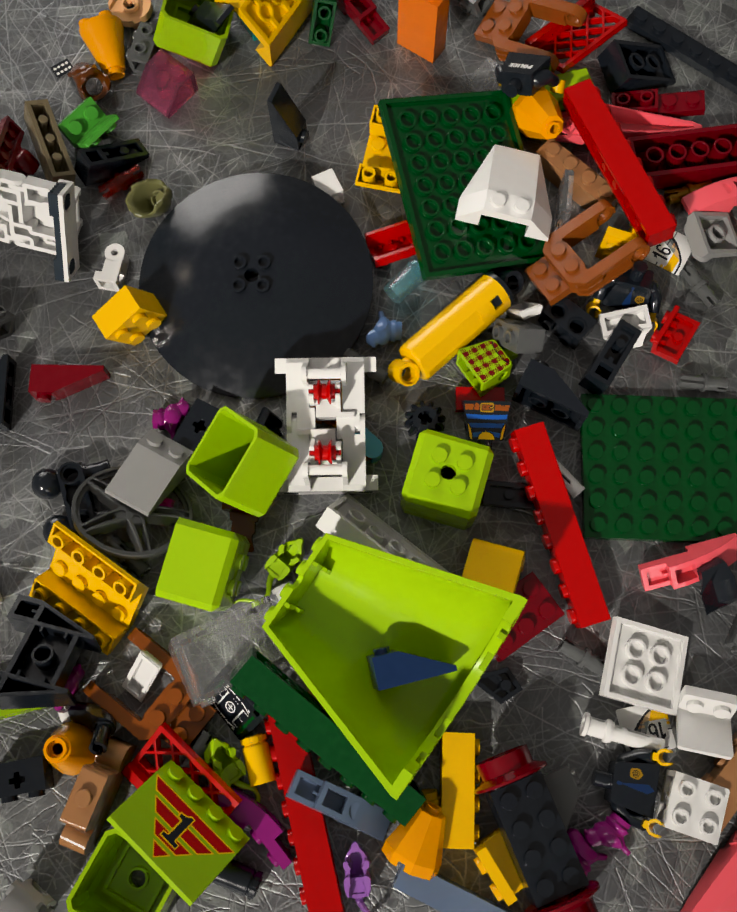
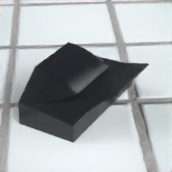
[697,557,737,615]

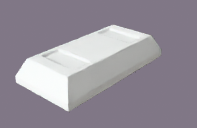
[505,301,543,320]
[122,650,162,702]

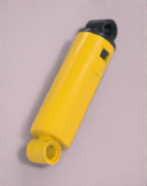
[388,269,524,387]

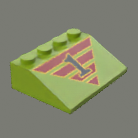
[107,759,250,906]

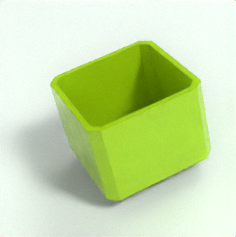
[153,0,234,67]
[186,406,299,517]
[400,429,494,530]
[155,517,250,612]
[66,828,177,912]

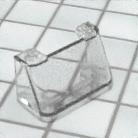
[168,596,289,708]

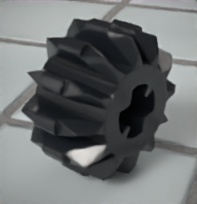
[404,400,446,441]

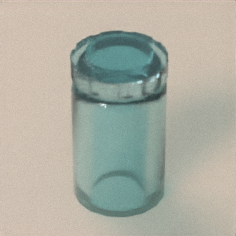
[384,260,423,304]

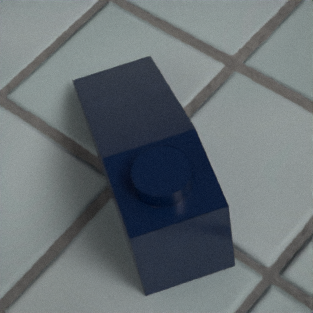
[366,646,457,691]

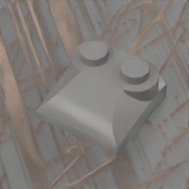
[684,212,737,263]

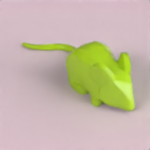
[233,538,305,604]
[204,738,260,829]

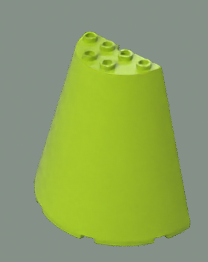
[262,533,528,800]

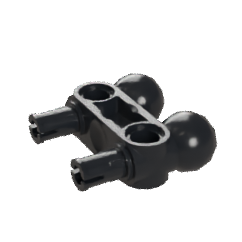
[31,459,112,545]

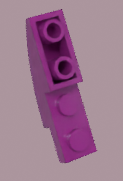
[207,785,294,870]

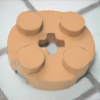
[108,0,153,29]

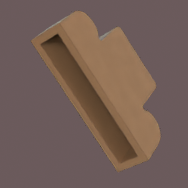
[59,736,137,855]

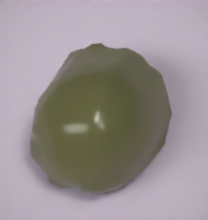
[125,178,173,218]

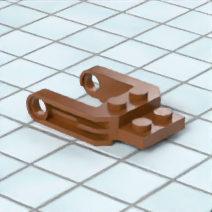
[474,0,588,73]
[525,199,650,306]
[83,627,218,746]

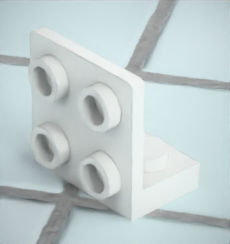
[676,685,737,760]
[655,769,730,845]

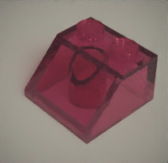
[136,49,199,119]

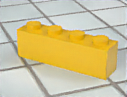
[440,732,480,850]

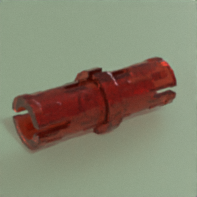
[98,164,144,200]

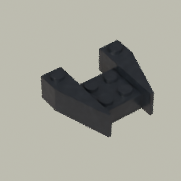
[0,594,102,710]

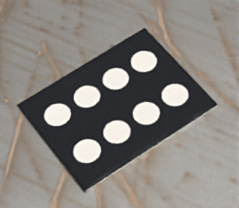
[50,58,73,78]

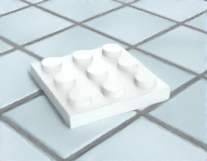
[599,616,689,716]

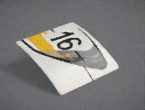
[645,231,691,275]
[616,706,677,752]

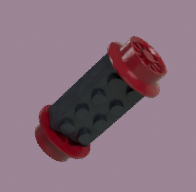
[474,744,600,912]

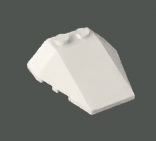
[455,144,552,242]

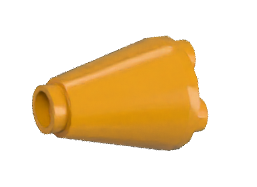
[78,10,126,81]
[43,721,96,776]

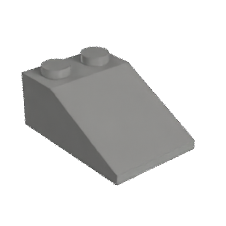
[105,429,194,517]

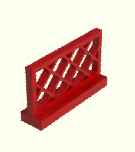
[525,0,627,74]
[121,722,242,817]

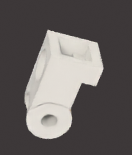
[93,243,129,292]

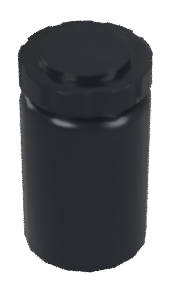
[212,859,264,900]

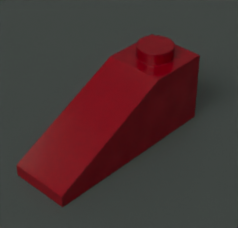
[28,364,110,403]

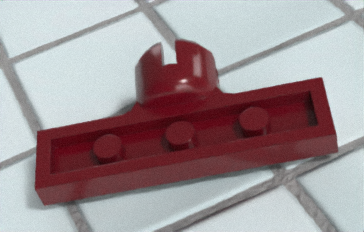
[0,115,40,176]

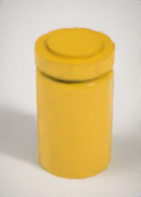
[240,733,276,787]

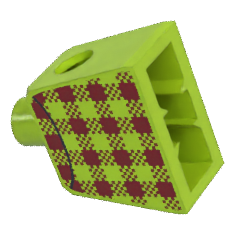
[456,339,518,397]

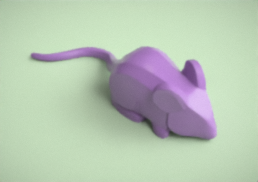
[343,841,371,912]

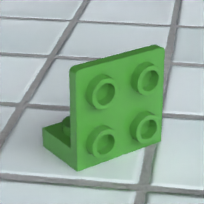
[57,96,120,148]

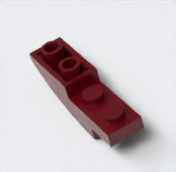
[337,0,390,45]
[612,89,705,119]

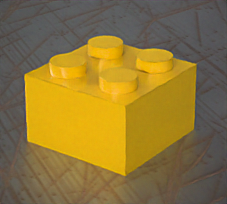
[92,285,167,346]

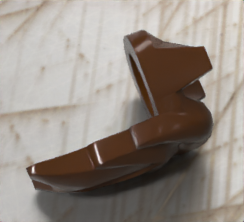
[67,62,111,102]
[222,502,259,552]

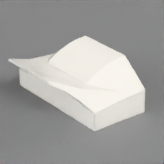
[598,304,652,348]

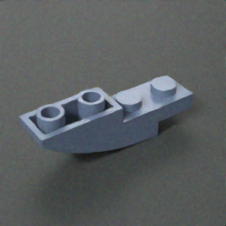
[285,769,390,841]

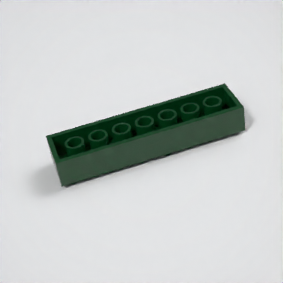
[230,647,426,827]

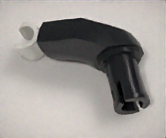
[58,702,116,755]

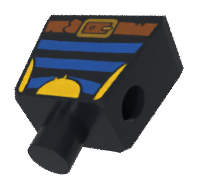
[461,400,511,450]

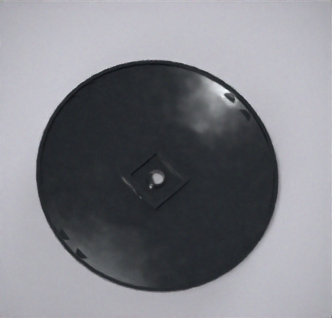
[139,173,373,399]

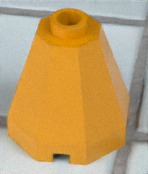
[512,87,563,140]
[381,801,446,881]

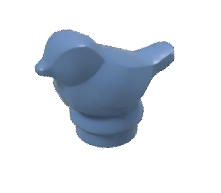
[366,311,402,348]

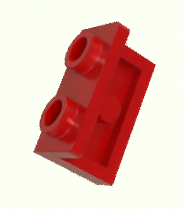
[364,220,416,268]
[650,305,700,365]

